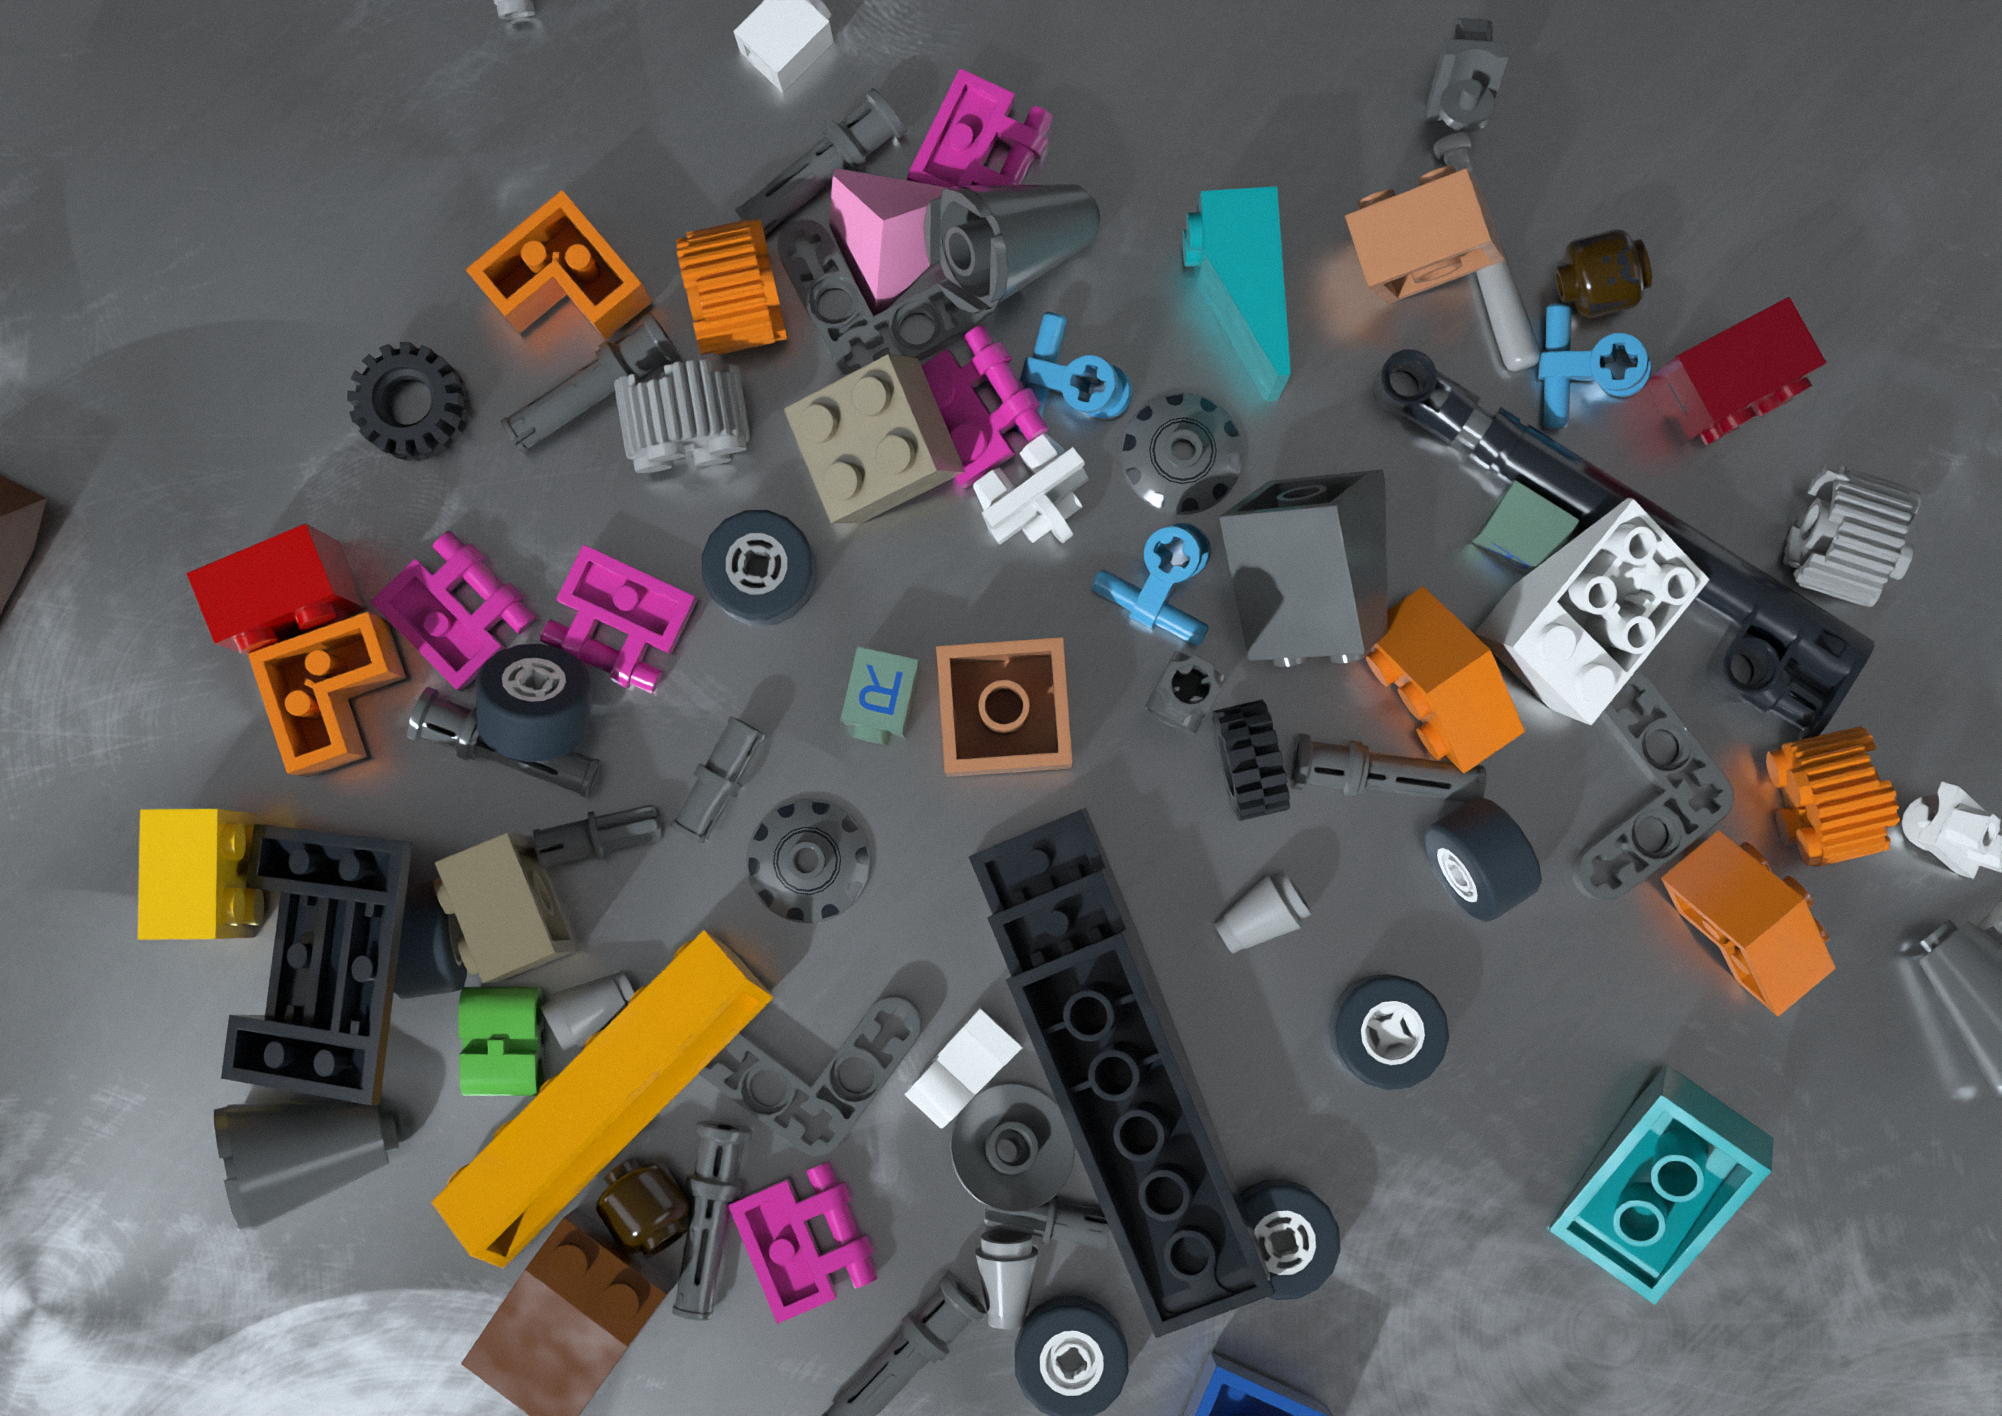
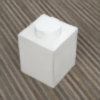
[733,0,834,93]

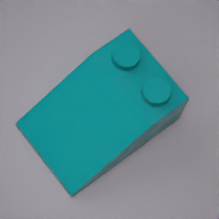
[1182,186,1291,401]
[1549,1064,1774,1305]

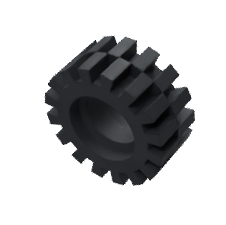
[347,342,469,461]
[1212,699,1290,821]

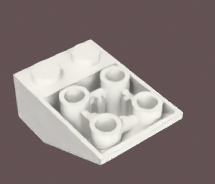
[1474,498,1710,725]

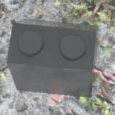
[1219,469,1388,667]

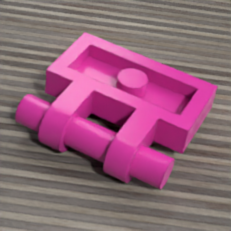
[907,68,1054,188]
[921,325,1049,488]
[371,530,536,692]
[540,544,698,694]
[728,1161,878,1324]

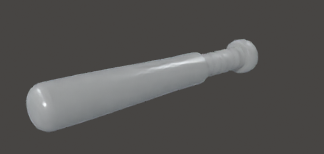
[1433,132,1541,372]

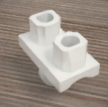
[973,433,1089,545]
[1902,782,2002,879]

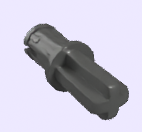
[533,805,661,869]
[984,1194,1110,1251]

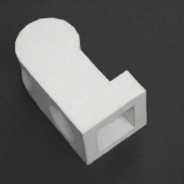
[904,1006,1023,1129]

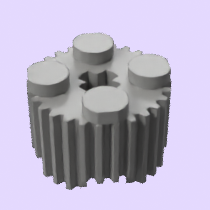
[614,359,751,473]
[1783,464,1921,607]

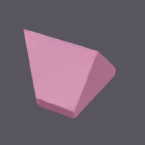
[829,168,948,316]

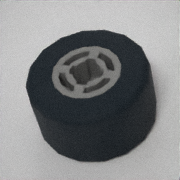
[701,510,816,626]

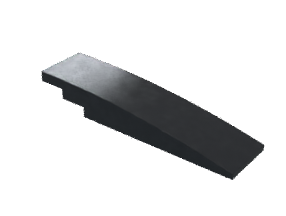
[969,807,1276,1338]

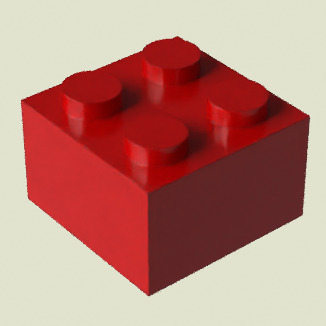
[186,523,367,655]

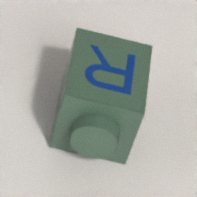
[1471,480,1579,576]
[840,646,921,745]

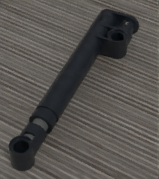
[1373,349,1875,740]

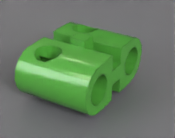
[458,987,544,1096]

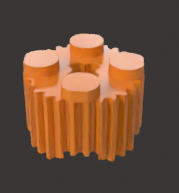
[676,218,787,356]
[1766,726,1900,867]

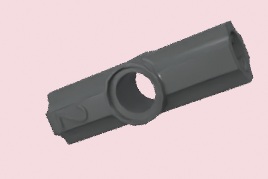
[1144,651,1225,735]

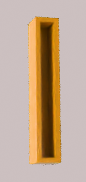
[431,930,774,1269]

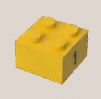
[138,809,264,940]

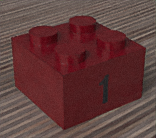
[1647,296,1827,446]

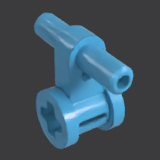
[1538,303,1652,429]
[1013,312,1132,434]
[1091,523,1211,646]

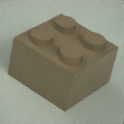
[783,354,965,523]
[433,832,578,983]

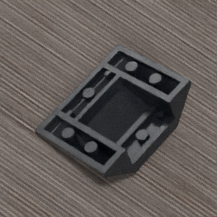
[221,824,413,1105]

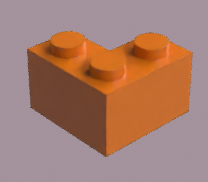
[465,190,653,340]
[1366,586,1526,774]
[248,612,406,777]
[1661,830,1836,1017]

